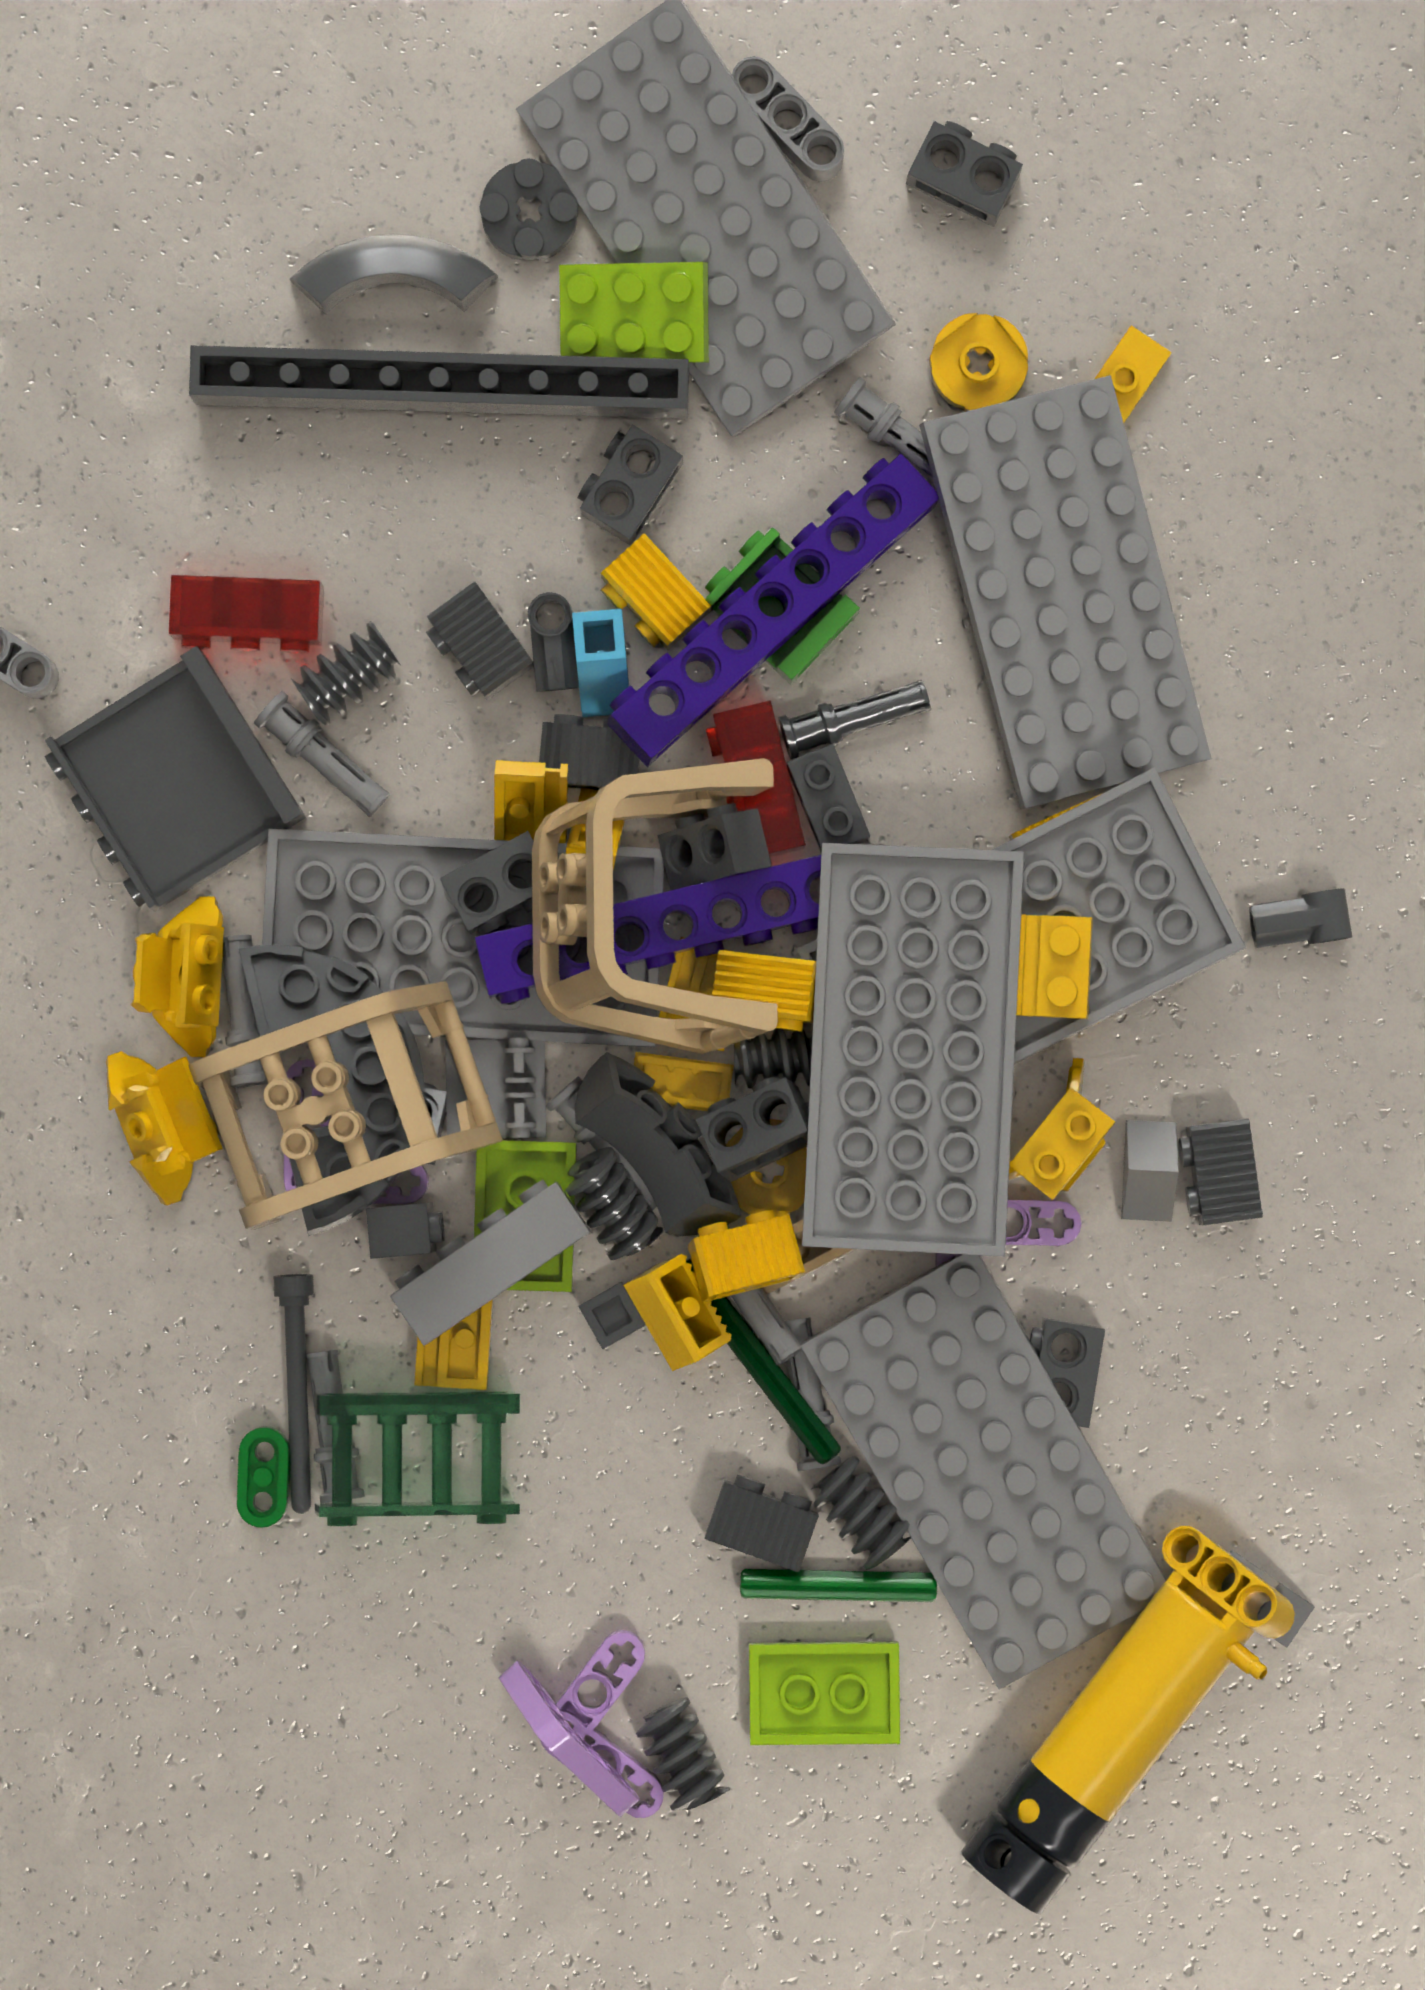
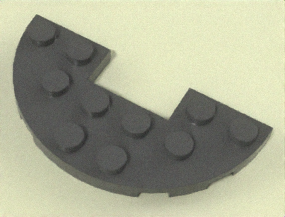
[239,945,424,1236]

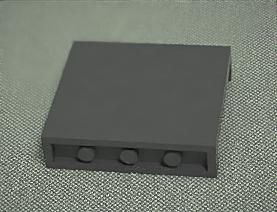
[45,646,306,912]

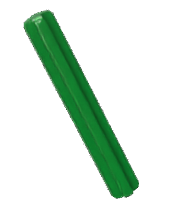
[740,1569,937,1602]

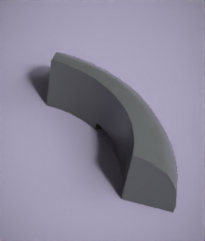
[290,234,498,315]
[575,1052,741,1236]

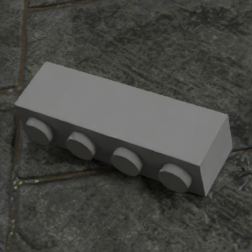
[390,1180,591,1346]

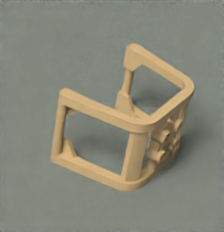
[532,758,778,1054]
[188,981,503,1230]

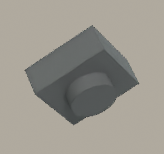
[578,1282,646,1349]

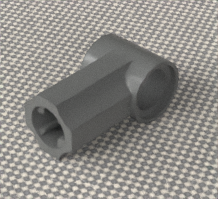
[528,592,579,692]
[1249,888,1352,949]

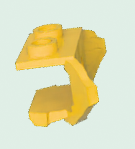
[131,896,224,1057]
[106,1051,223,1206]
[1009,1058,1116,1200]

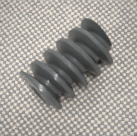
[291,621,401,725]
[734,1028,813,1089]
[566,1147,663,1260]
[811,1456,911,1570]
[636,1697,731,1811]

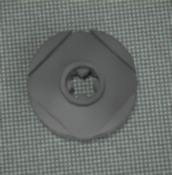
[479,158,579,260]

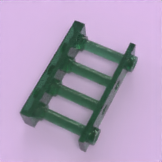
[315,1391,520,1526]

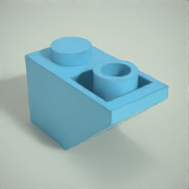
[572,609,629,718]

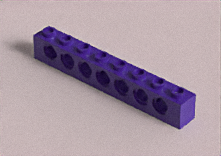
[607,453,939,768]
[475,844,865,1004]

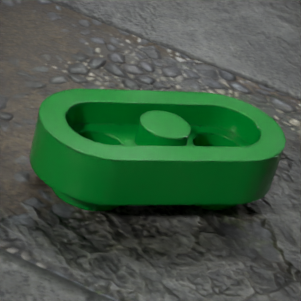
[237,1426,290,1528]

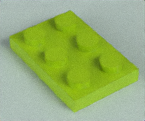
[559,262,709,363]
[474,1140,577,1292]
[749,1641,900,1745]

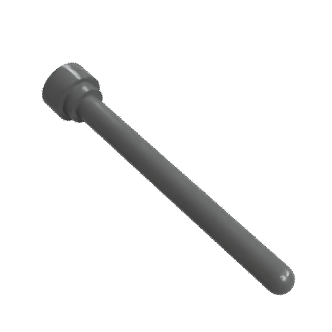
[273,1274,314,1514]

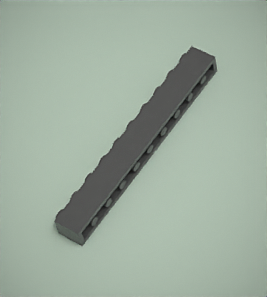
[189,345,689,419]

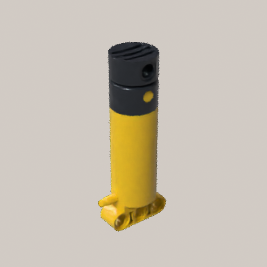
[961,1526,1295,1915]

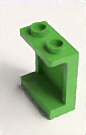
[705,527,860,685]

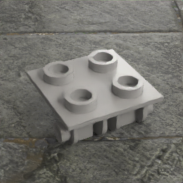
[445,1038,546,1138]

